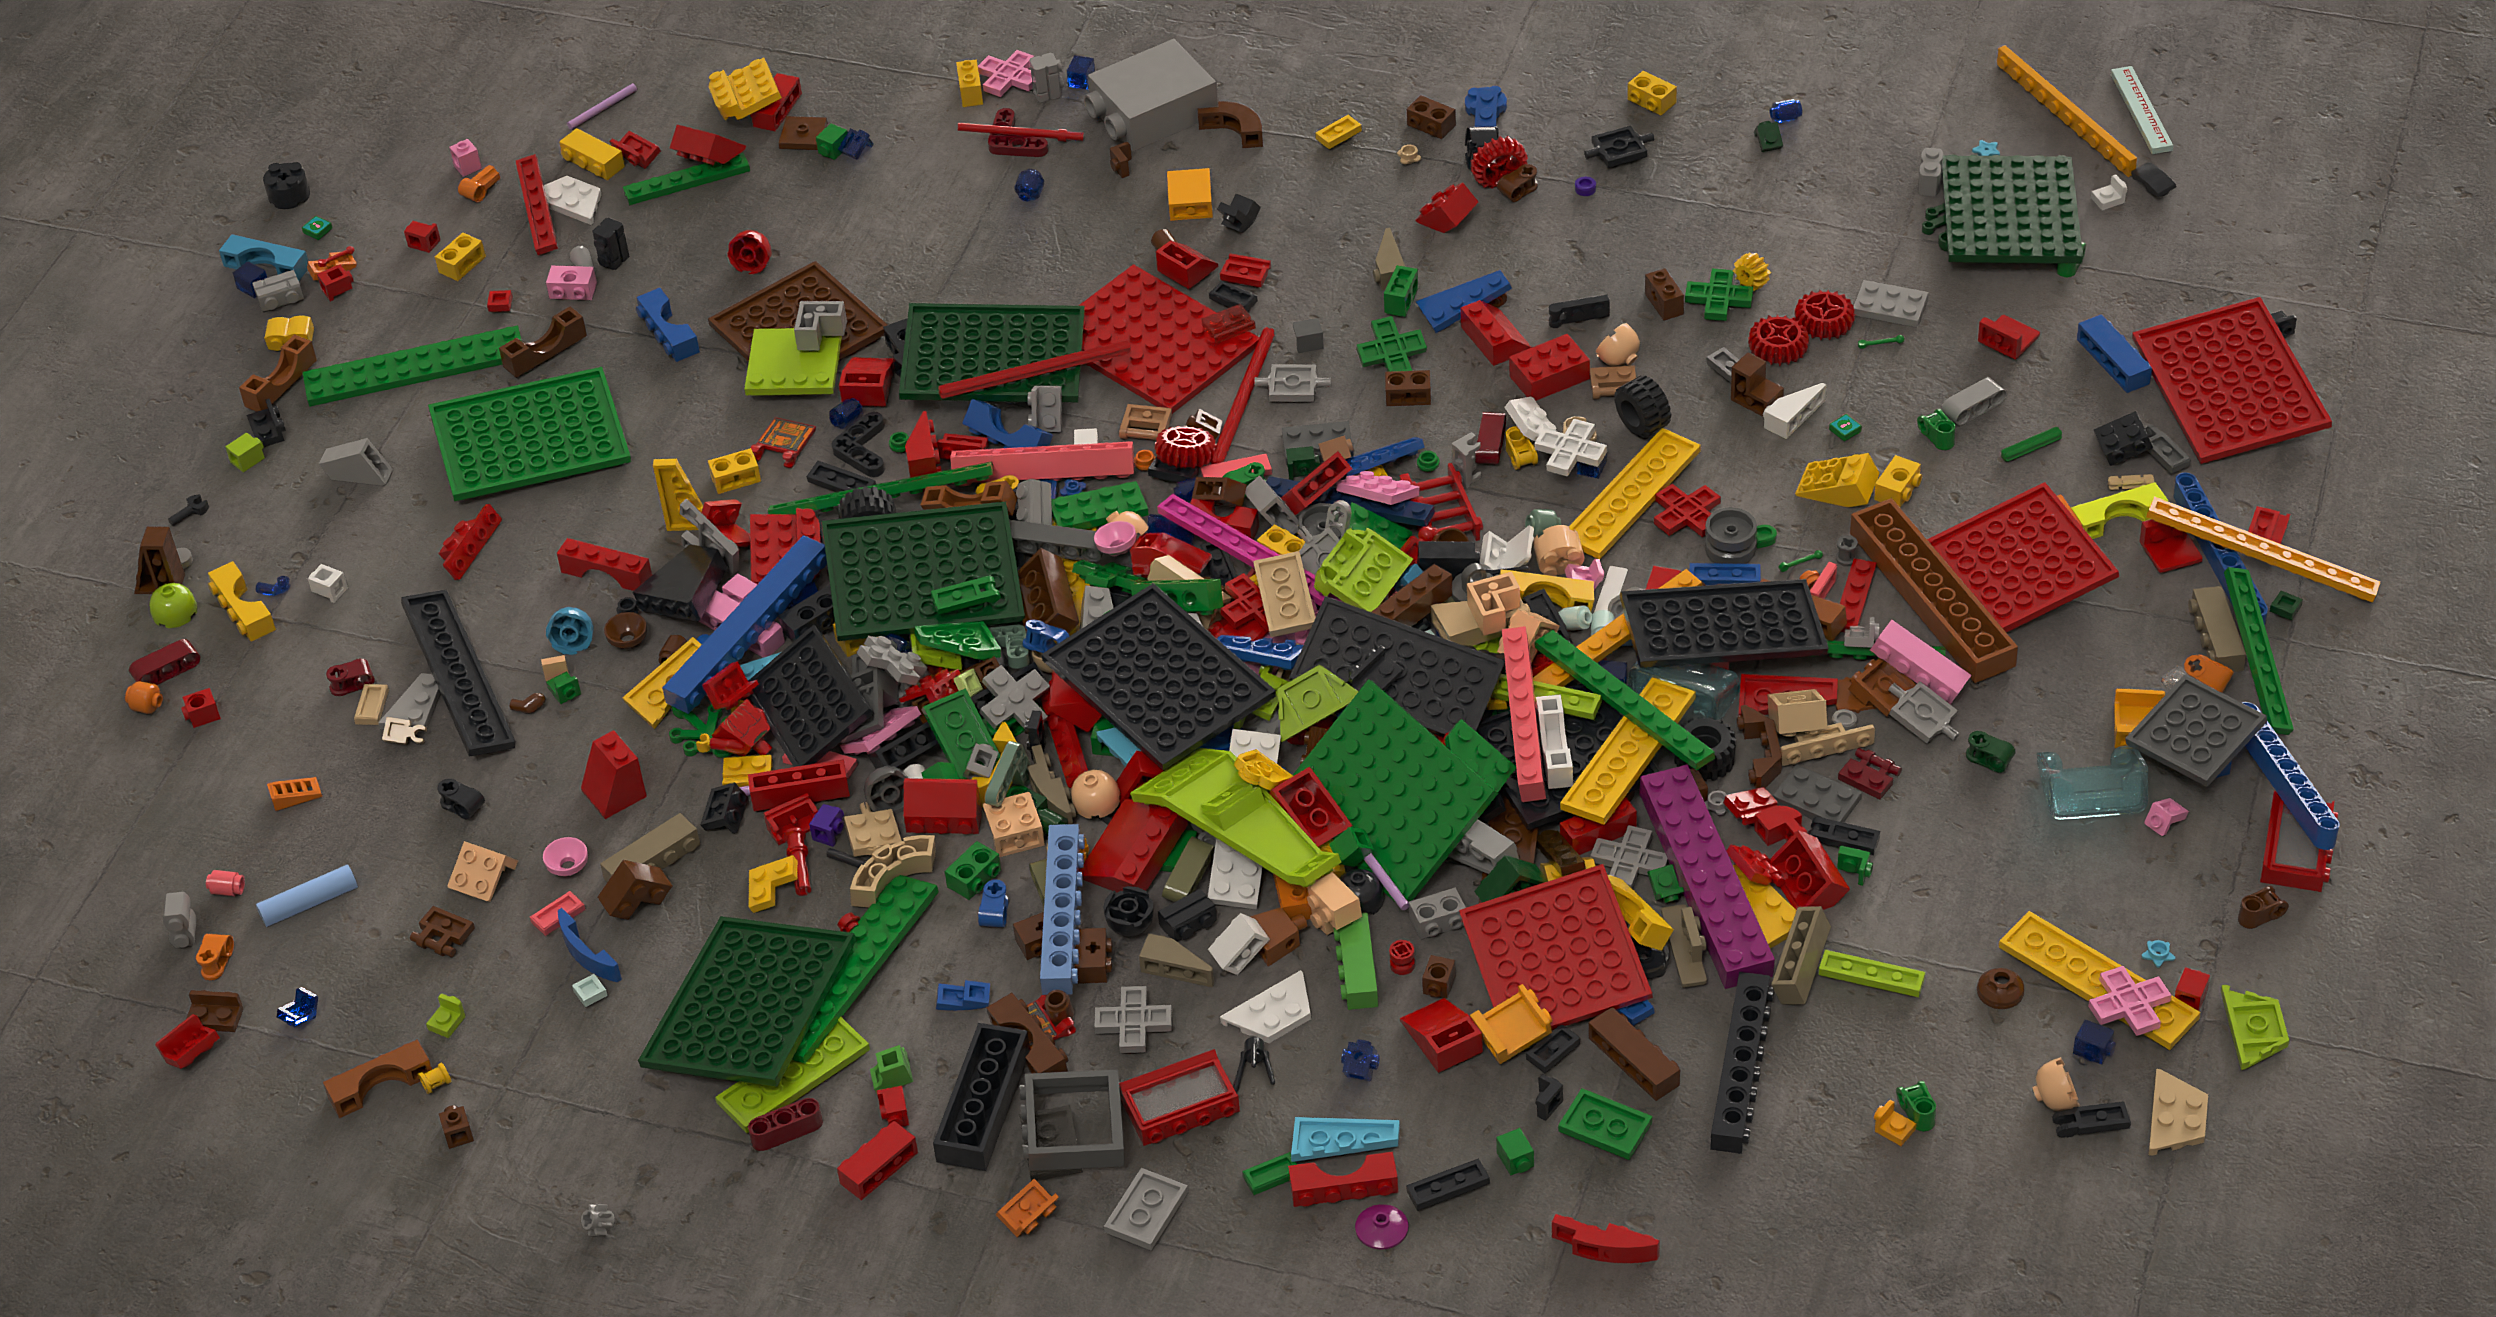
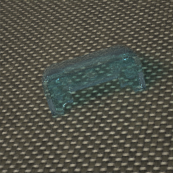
[1628,661,1740,720]
[2037,745,2148,819]

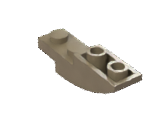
[1027,745,1076,824]

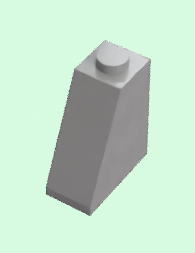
[319,438,393,485]
[1245,475,1299,535]

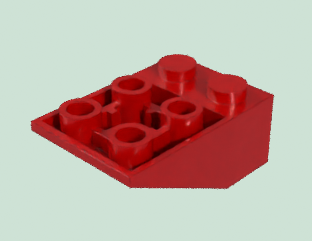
[839,357,894,406]
[905,411,941,492]
[1130,533,1212,577]
[1400,998,1483,1073]

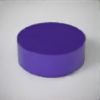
[1575,176,1596,196]

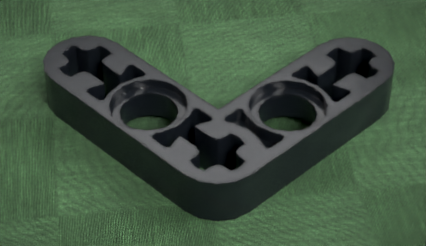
[832,412,885,477]

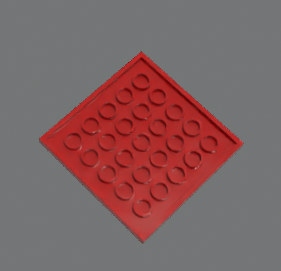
[1927,482,2119,632]
[1459,864,1653,1030]

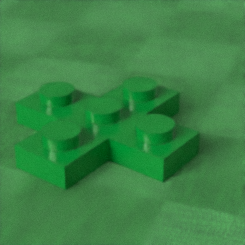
[1685,268,1754,321]
[1356,316,1427,372]
[1072,560,1146,593]

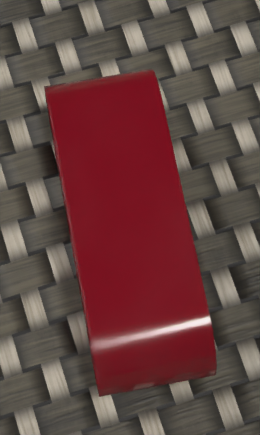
[1475,412,1506,465]
[129,639,200,685]
[748,1098,823,1151]

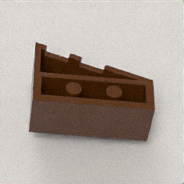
[134,527,185,594]

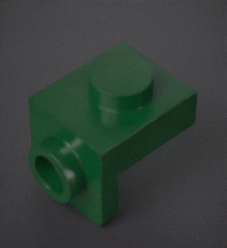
[1754,121,1783,152]

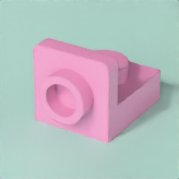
[2144,798,2189,836]

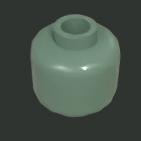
[1525,509,1561,538]

